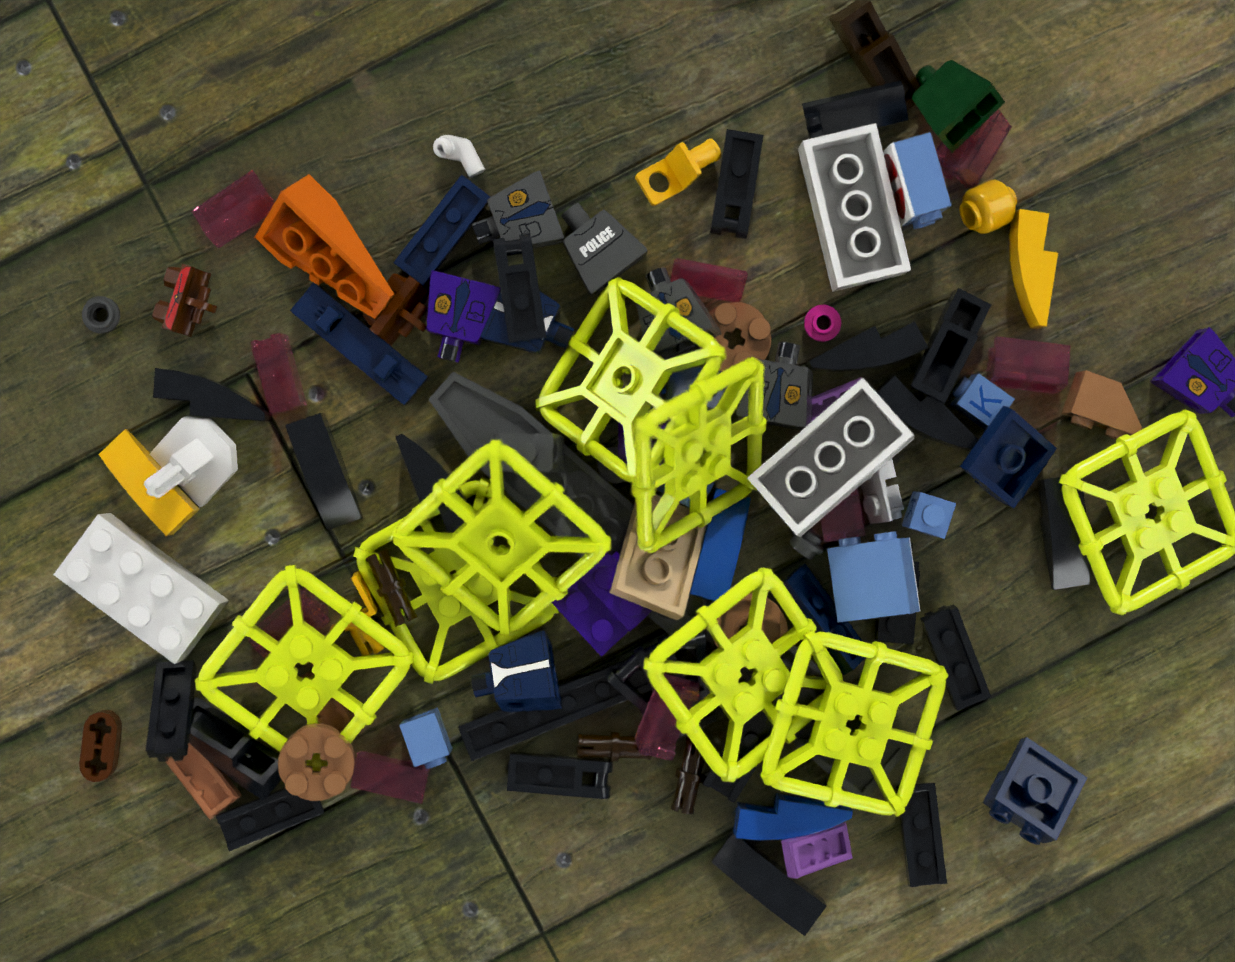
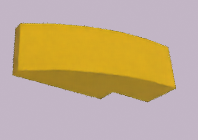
[1009,209,1058,329]
[99,429,200,536]

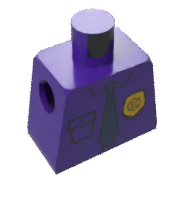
[427,270,501,363]
[1150,327,1235,417]

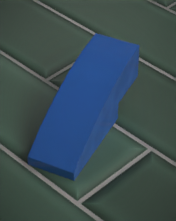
[689,488,751,602]
[733,793,853,840]

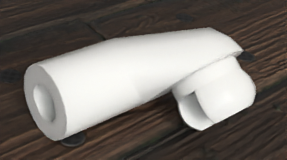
[433,135,485,178]

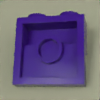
[552,551,652,657]

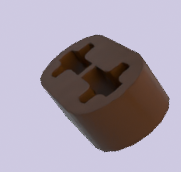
[79,710,122,782]

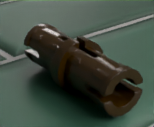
[366,549,418,627]
[577,732,653,762]
[671,736,705,814]

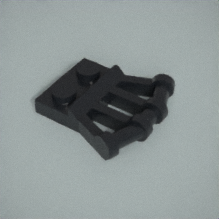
[606,630,725,747]

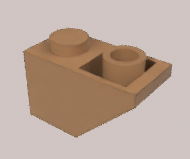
[1061,370,1143,440]

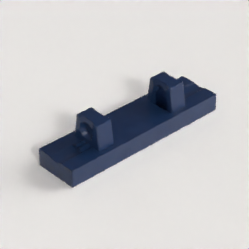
[290,282,429,406]

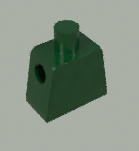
[912,60,1005,153]

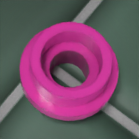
[804,305,841,342]

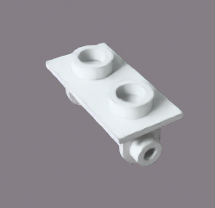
[861,459,904,524]

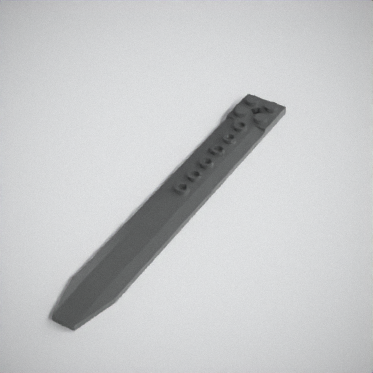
[429,372,911,797]

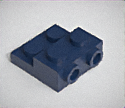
[960,405,1057,509]
[983,737,1087,845]

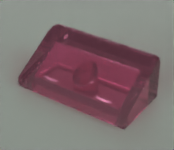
[192,170,275,248]
[670,258,748,302]
[351,751,431,804]

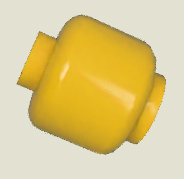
[959,179,1017,234]

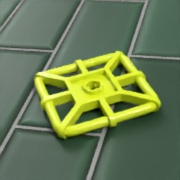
[535,277,726,483]
[632,357,767,553]
[1059,409,1235,615]
[392,440,611,636]
[353,477,559,684]
[195,565,414,771]
[643,568,843,783]
[760,630,948,817]

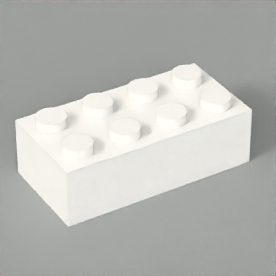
[798,123,911,292]
[747,378,914,537]
[53,513,229,664]

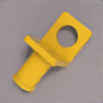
[635,138,721,206]
[329,571,384,656]

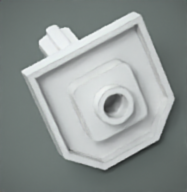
[144,416,238,508]

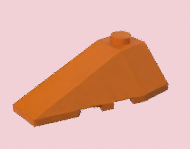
[255,174,394,319]

